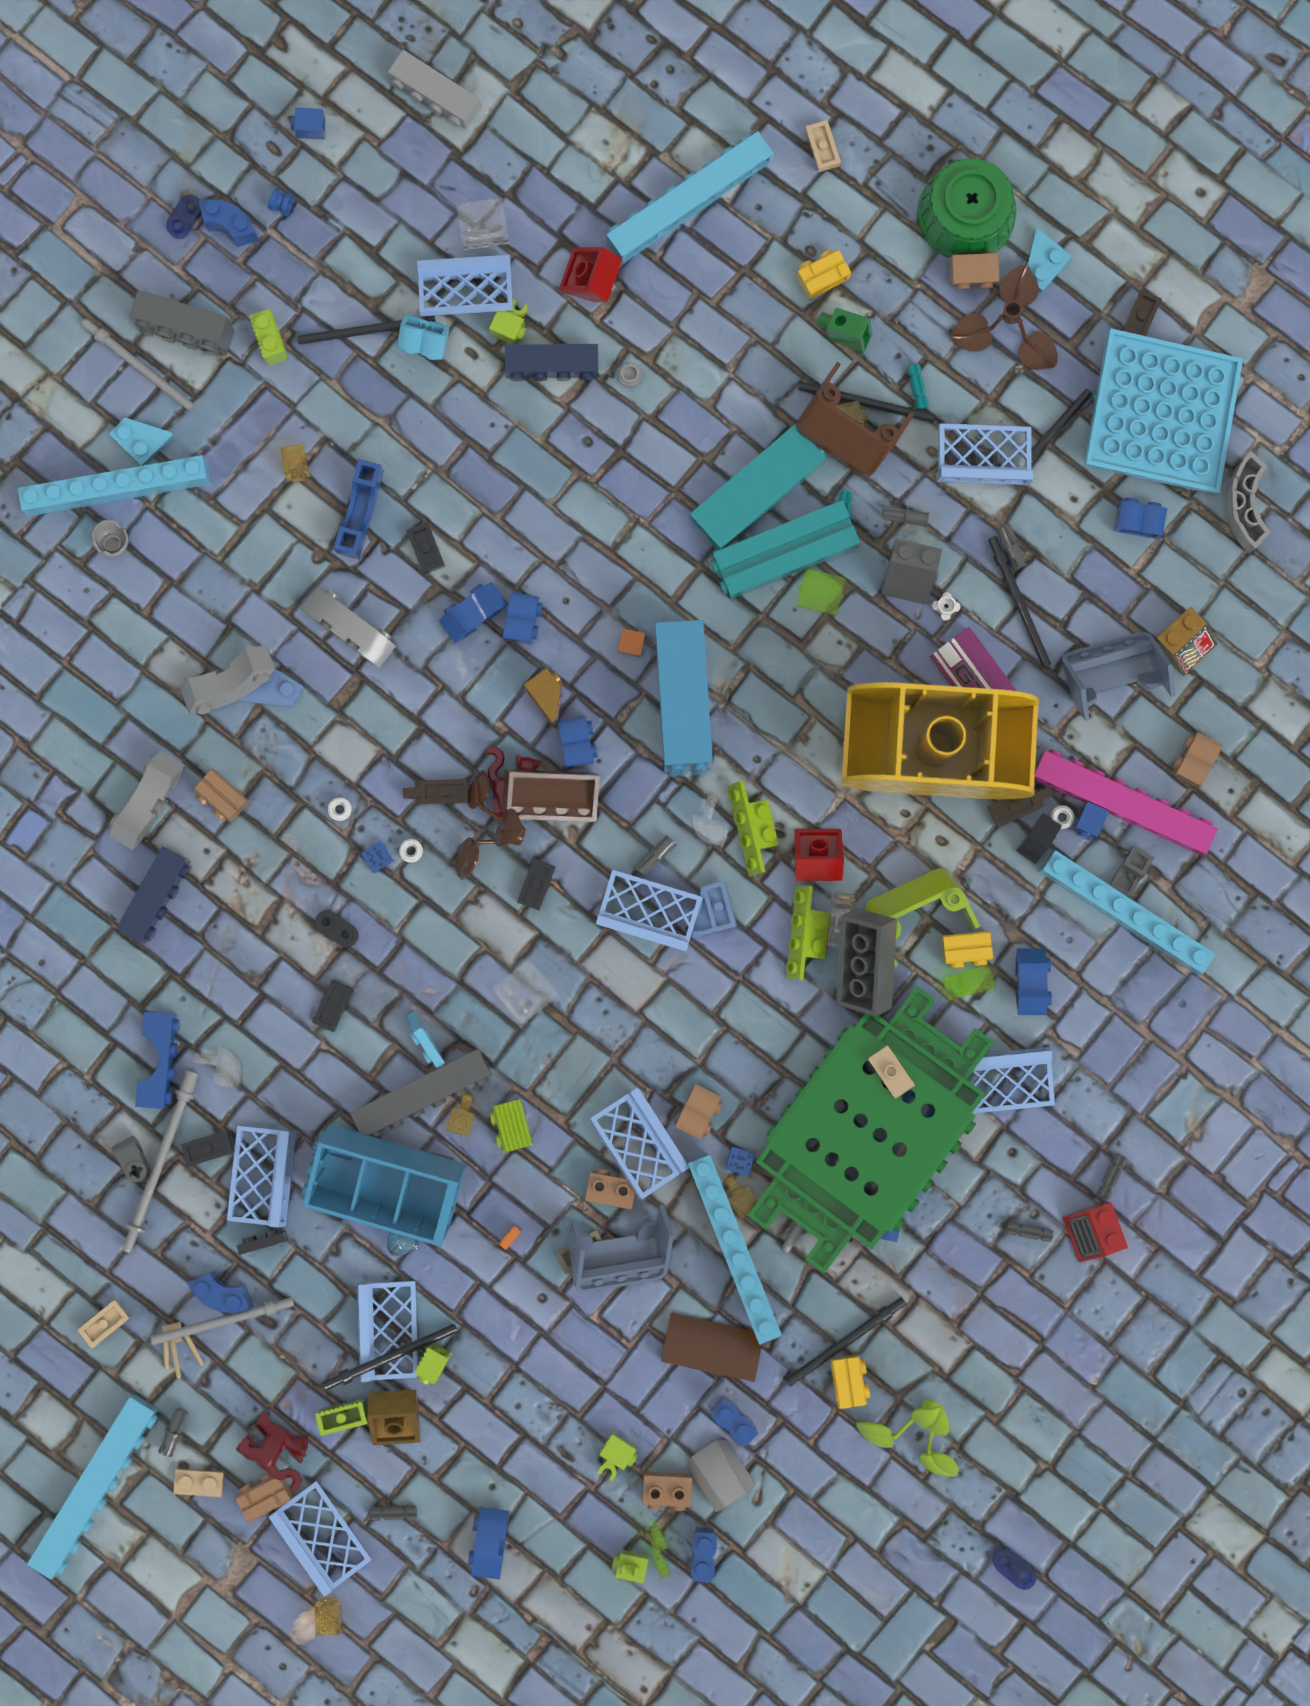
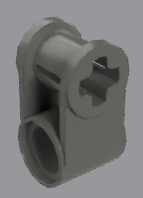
[112,1136,151,1182]

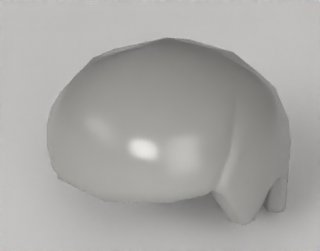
[92,520,129,558]

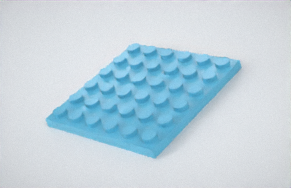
[1084,328,1243,495]

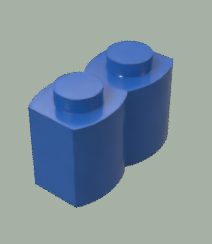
[1114,498,1167,539]
[503,592,543,645]
[558,716,598,768]
[711,1397,758,1446]
[690,1527,717,1583]

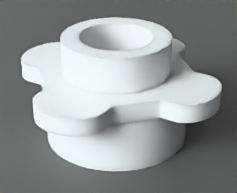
[932,592,960,620]

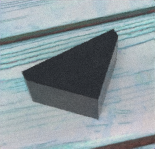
[1016,812,1062,864]

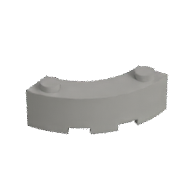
[1226,451,1271,554]
[300,587,396,668]
[181,646,275,714]
[109,750,184,850]

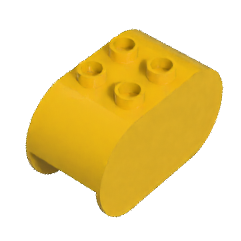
[842,682,1039,799]

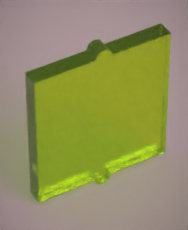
[797,569,846,616]

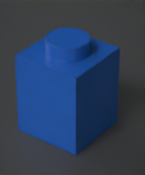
[291,108,326,140]
[1073,802,1109,840]

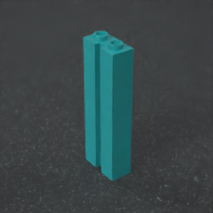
[690,424,826,550]
[710,500,861,600]

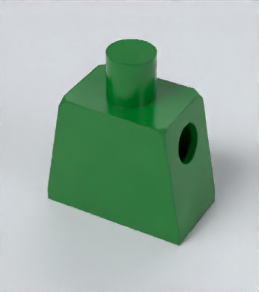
[817,308,873,354]

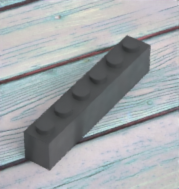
[350,1049,492,1138]

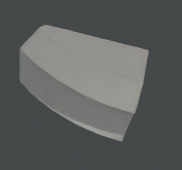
[688,1440,756,1512]

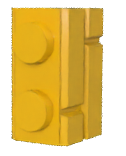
[796,249,851,300]
[941,931,993,968]
[830,1354,870,1409]

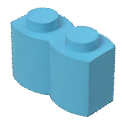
[397,315,449,360]

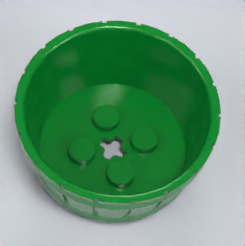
[917,158,1016,258]

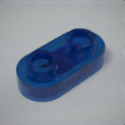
[166,195,202,239]
[992,1548,1036,1590]

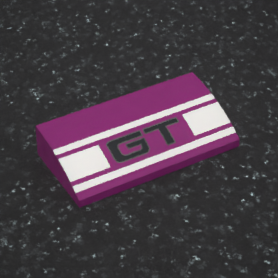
[930,627,1016,691]

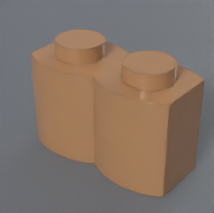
[1172,732,1223,788]
[675,1083,723,1139]

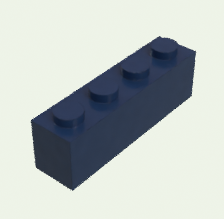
[505,344,599,382]
[116,846,191,944]

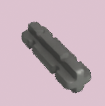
[1097,1154,1127,1200]
[1006,1221,1053,1242]
[370,1505,417,1521]

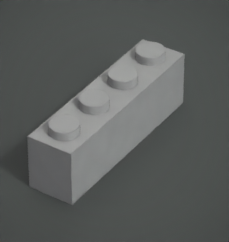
[388,50,481,129]

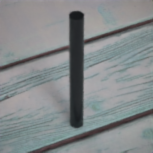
[1031,389,1093,462]

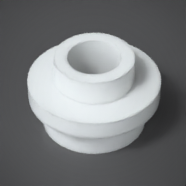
[328,797,352,821]
[1050,805,1074,829]
[399,839,423,863]

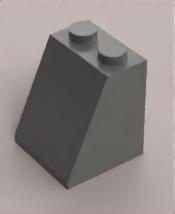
[881,538,942,605]

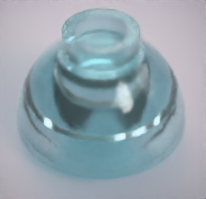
[387,1232,419,1256]

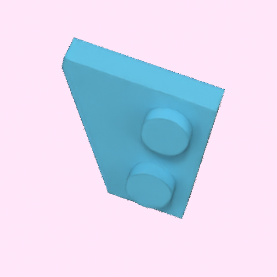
[1028,228,1072,293]
[109,418,175,466]
[407,1011,445,1069]

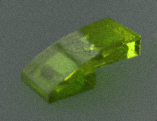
[942,965,996,1001]
[652,1521,670,1578]

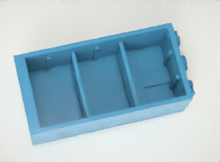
[655,620,713,777]
[301,1124,466,1247]

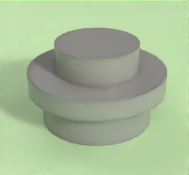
[618,363,642,387]

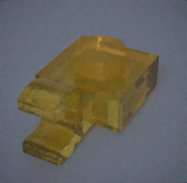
[446,1093,476,1137]
[724,1175,758,1219]

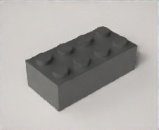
[129,290,235,357]
[836,908,897,1016]

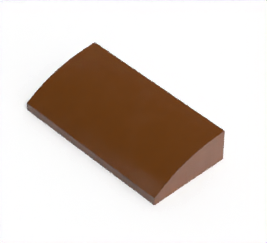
[504,769,600,822]
[661,1312,762,1382]

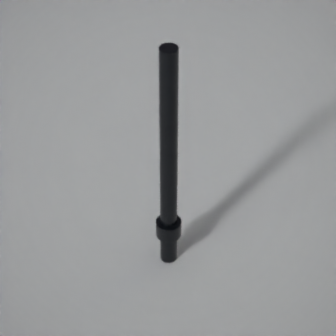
[298,315,436,345]
[798,381,935,423]
[988,536,1051,667]
[785,1296,907,1387]
[321,1324,458,1391]

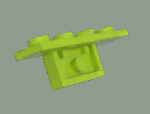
[727,781,779,877]
[786,886,830,980]

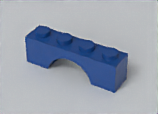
[334,459,384,560]
[135,1012,180,1109]

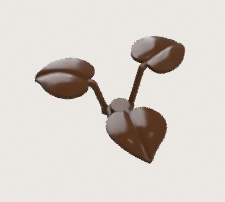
[950,263,1058,370]
[456,770,526,880]

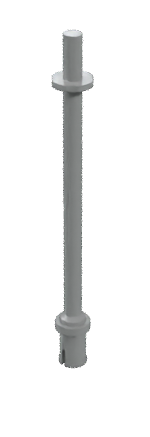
[122,1069,200,1253]

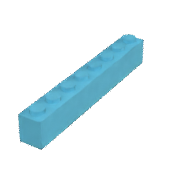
[607,131,774,264]
[18,455,211,517]
[1039,850,1215,975]
[688,1155,782,1345]
[27,1394,159,1580]

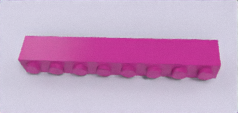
[1034,749,1218,856]

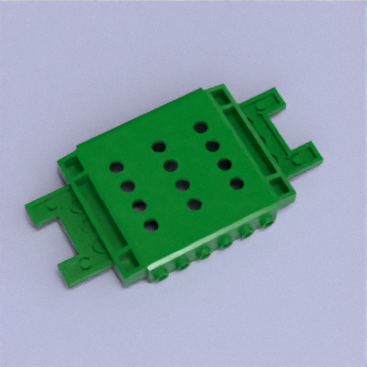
[747,986,994,1274]

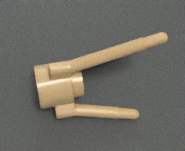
[162,1322,204,1379]

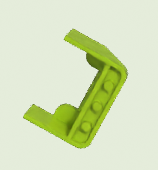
[864,868,980,967]

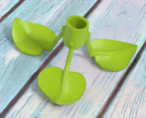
[856,1400,959,1477]

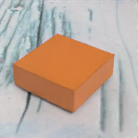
[618,629,645,657]
[500,1225,522,1250]

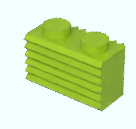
[249,309,288,366]
[490,1099,533,1153]
[414,1343,452,1385]
[315,1397,368,1436]

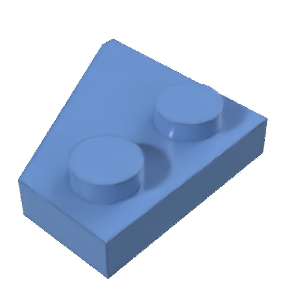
[240,669,305,707]
[692,881,737,938]

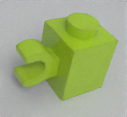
[489,299,528,345]
[598,1431,638,1481]
[612,1549,649,1584]

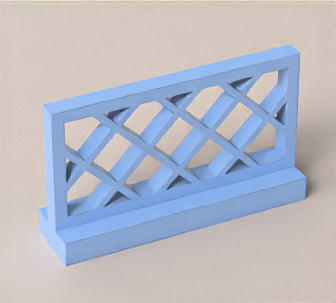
[417,255,513,316]
[937,423,1033,485]
[596,870,703,951]
[973,1047,1055,1113]
[588,1088,690,1200]
[227,1126,296,1227]
[357,1281,418,1382]
[269,1481,372,1597]

